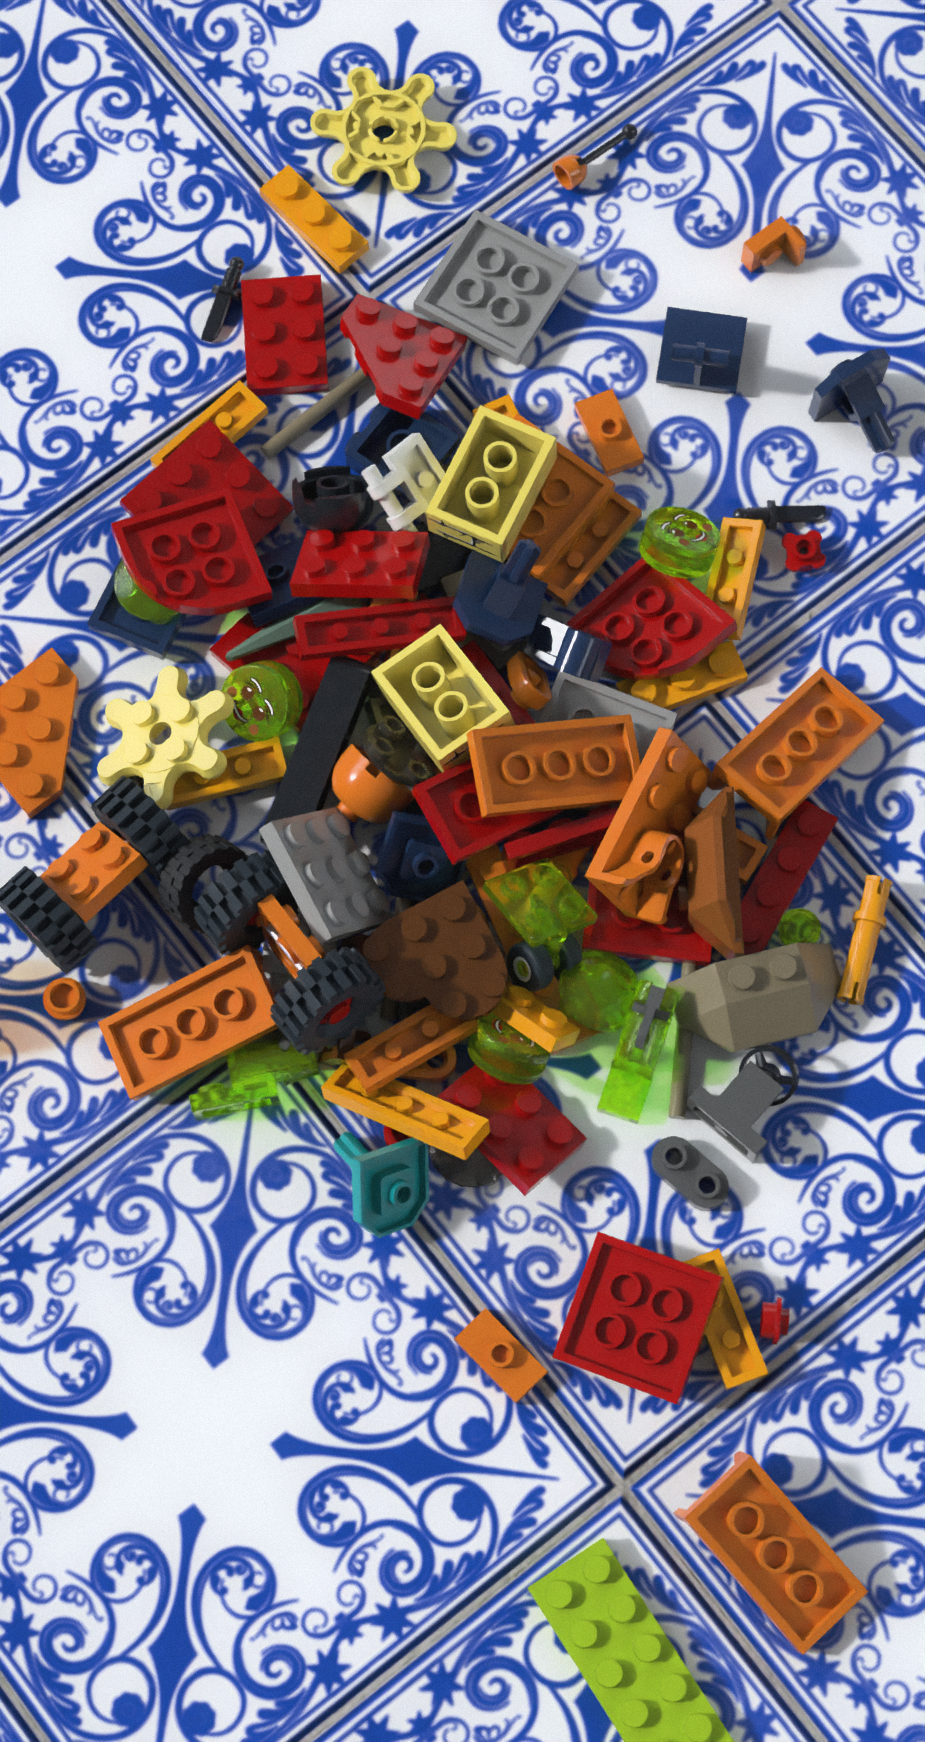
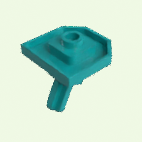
[333,1132,429,1238]

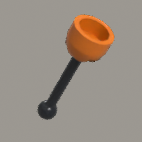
[552,124,638,190]

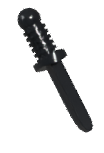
[201,257,244,342]
[733,500,826,530]

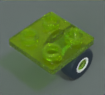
[482,858,598,993]

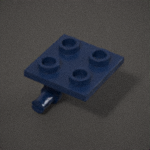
[656,307,747,394]

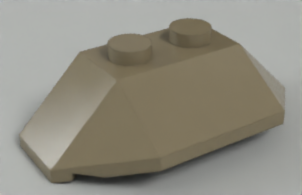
[666,943,842,1053]

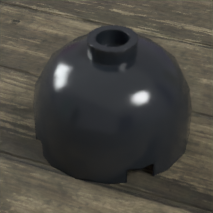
[292,465,374,534]

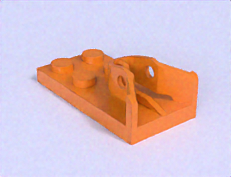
[707,667,885,840]
[466,714,641,818]
[585,727,712,925]
[98,945,279,1101]
[673,1451,868,1655]

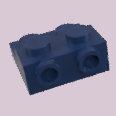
[345,403,460,503]

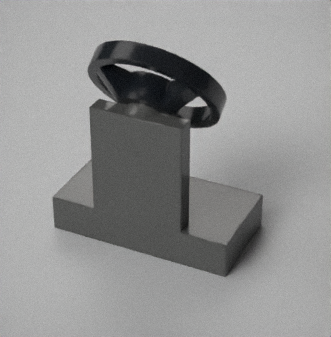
[687,1045,799,1163]

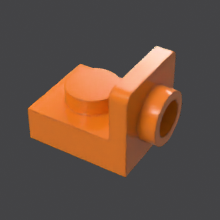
[741,216,807,272]

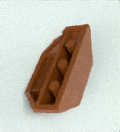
[677,787,744,960]

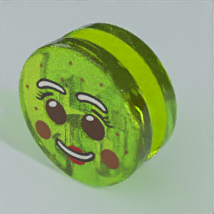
[639,506,721,578]
[221,660,303,742]
[468,1013,552,1084]

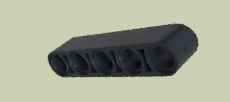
[260,655,376,845]

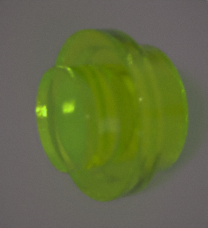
[778,908,821,945]

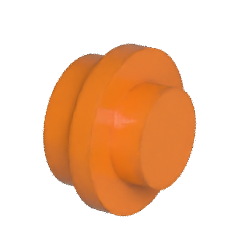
[43,978,86,1021]

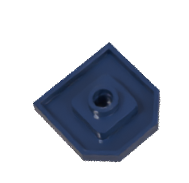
[808,348,895,453]
[452,538,548,647]
[375,799,468,902]

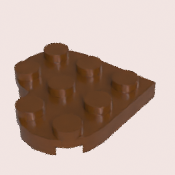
[362,880,509,1022]

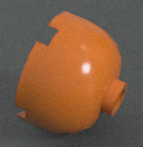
[331,743,415,824]

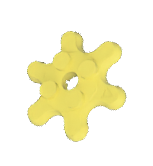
[310,67,457,194]
[97,666,234,810]

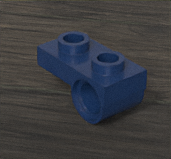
[524,614,613,683]

